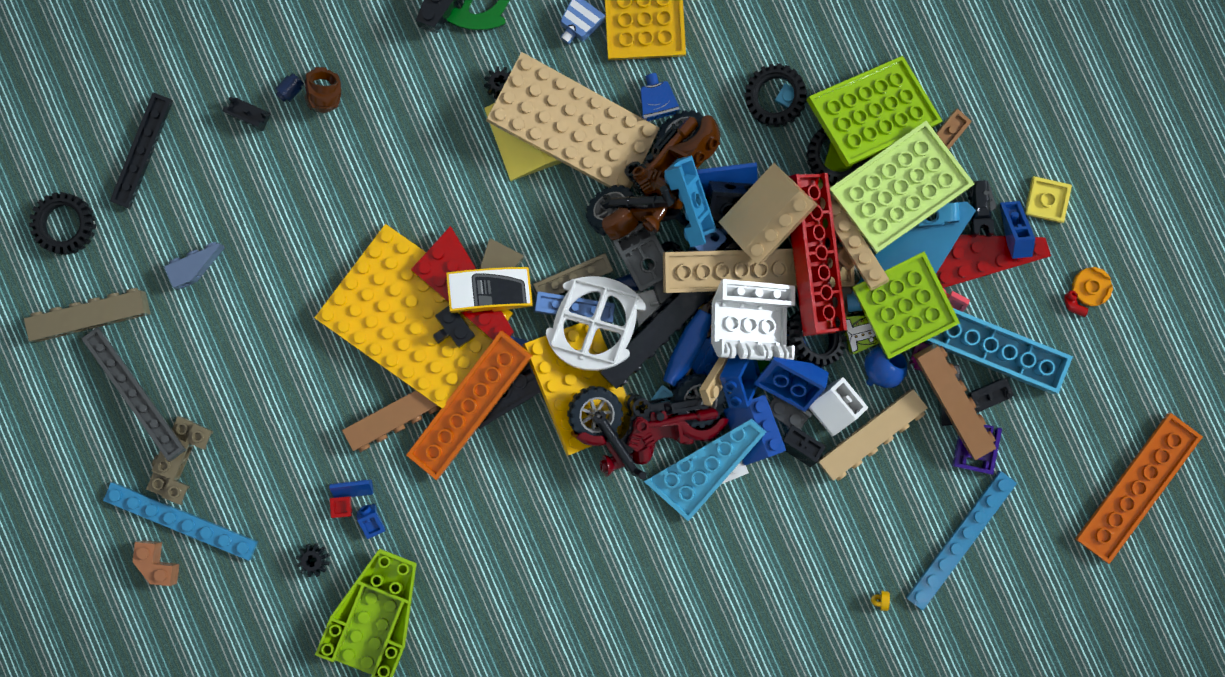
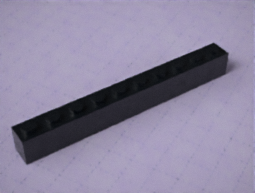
[598,236,742,389]

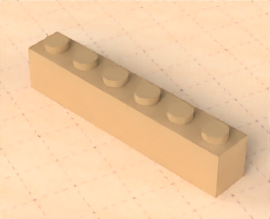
[817,389,928,481]

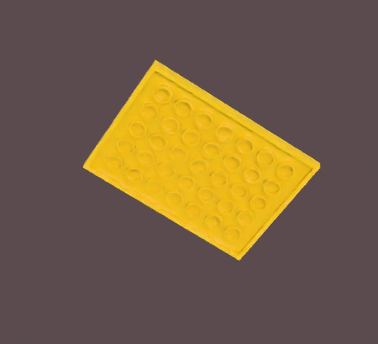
[314,224,513,409]

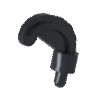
[661,241,683,252]

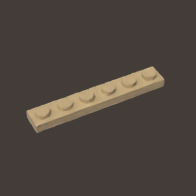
[819,184,889,291]

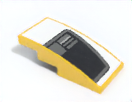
[446,267,533,313]

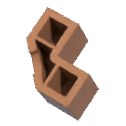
[133,540,179,586]

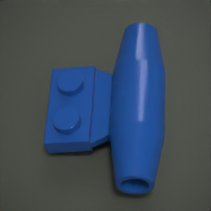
[663,309,719,387]

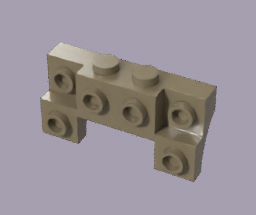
[146,416,214,505]

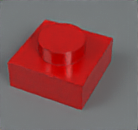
[330,496,352,518]

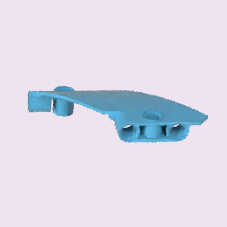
[847,201,976,312]

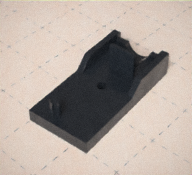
[478,362,541,429]

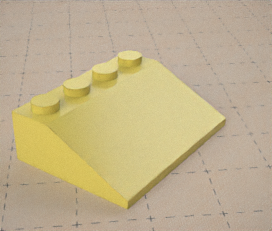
[484,103,562,181]

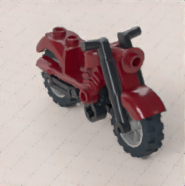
[567,373,729,480]

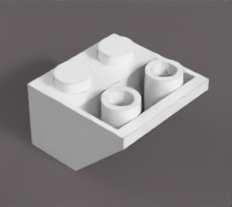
[809,377,868,436]

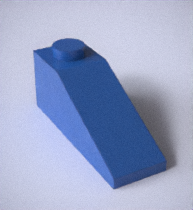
[1000,201,1035,259]

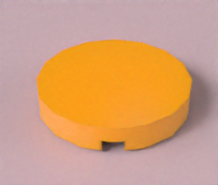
[1072,267,1113,306]

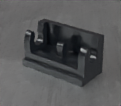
[222,97,271,131]
[966,378,1014,413]
[782,425,826,467]

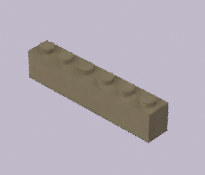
[24,288,151,343]

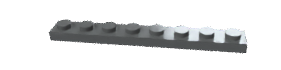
[81,327,186,462]

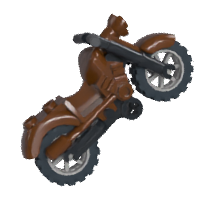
[586,110,721,241]

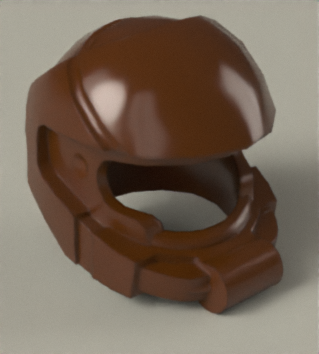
[305,67,341,113]

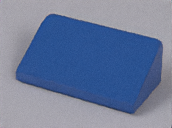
[329,479,373,498]

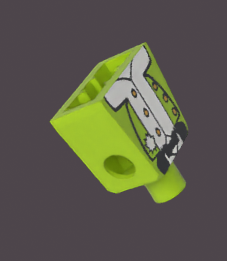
[844,316,879,355]

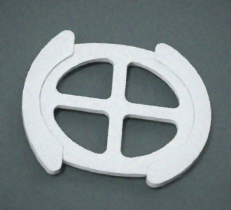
[546,276,646,371]

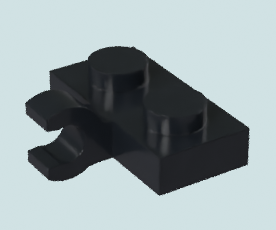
[433,306,475,348]

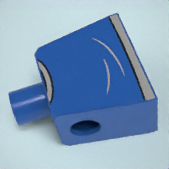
[640,73,680,121]

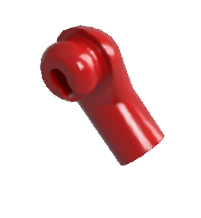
[1064,291,1088,317]

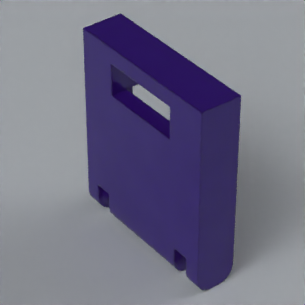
[952,425,1002,475]

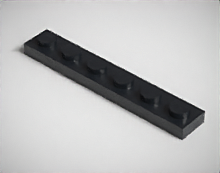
[110,93,173,209]

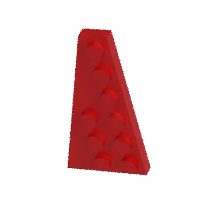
[411,226,514,340]
[936,235,1051,288]

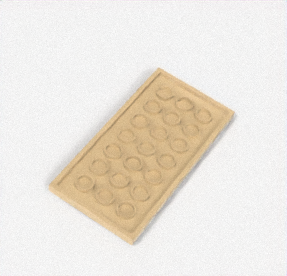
[486,52,660,189]

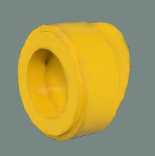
[871,591,890,611]

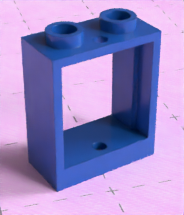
[720,352,761,409]

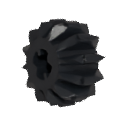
[484,66,511,100]
[296,543,330,577]

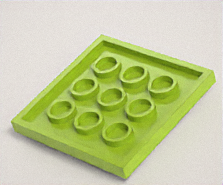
[851,251,960,359]

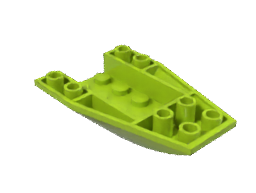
[315,549,417,677]

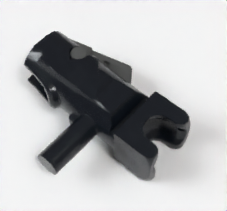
[968,180,996,238]

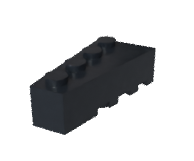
[416,0,461,34]

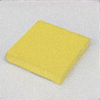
[1024,176,1072,224]

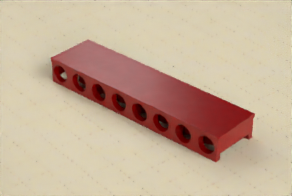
[789,173,847,336]

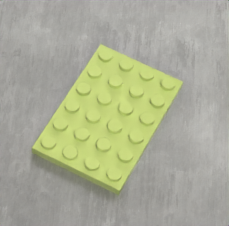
[830,121,974,254]

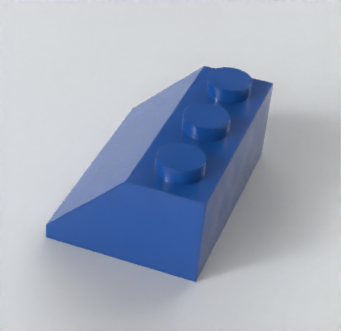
[697,162,758,196]
[723,395,786,466]

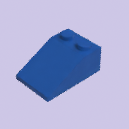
[754,357,829,412]

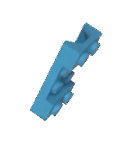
[664,155,717,247]

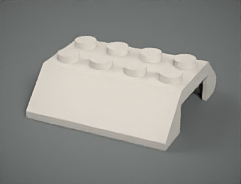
[711,279,795,361]

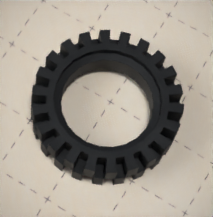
[745,63,807,127]
[806,127,870,186]
[29,192,96,255]
[787,310,847,368]

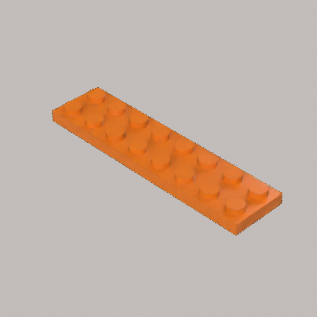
[406,331,533,480]
[1075,413,1203,564]

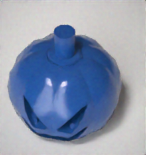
[864,346,908,388]

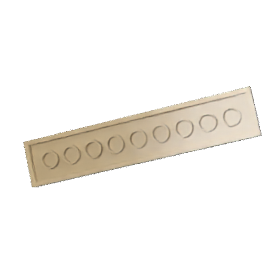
[663,247,855,293]

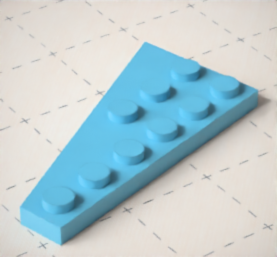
[644,419,766,521]

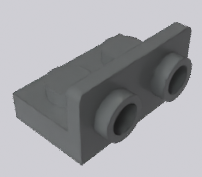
[769,396,812,429]

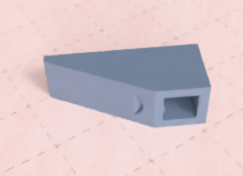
[164,242,225,290]

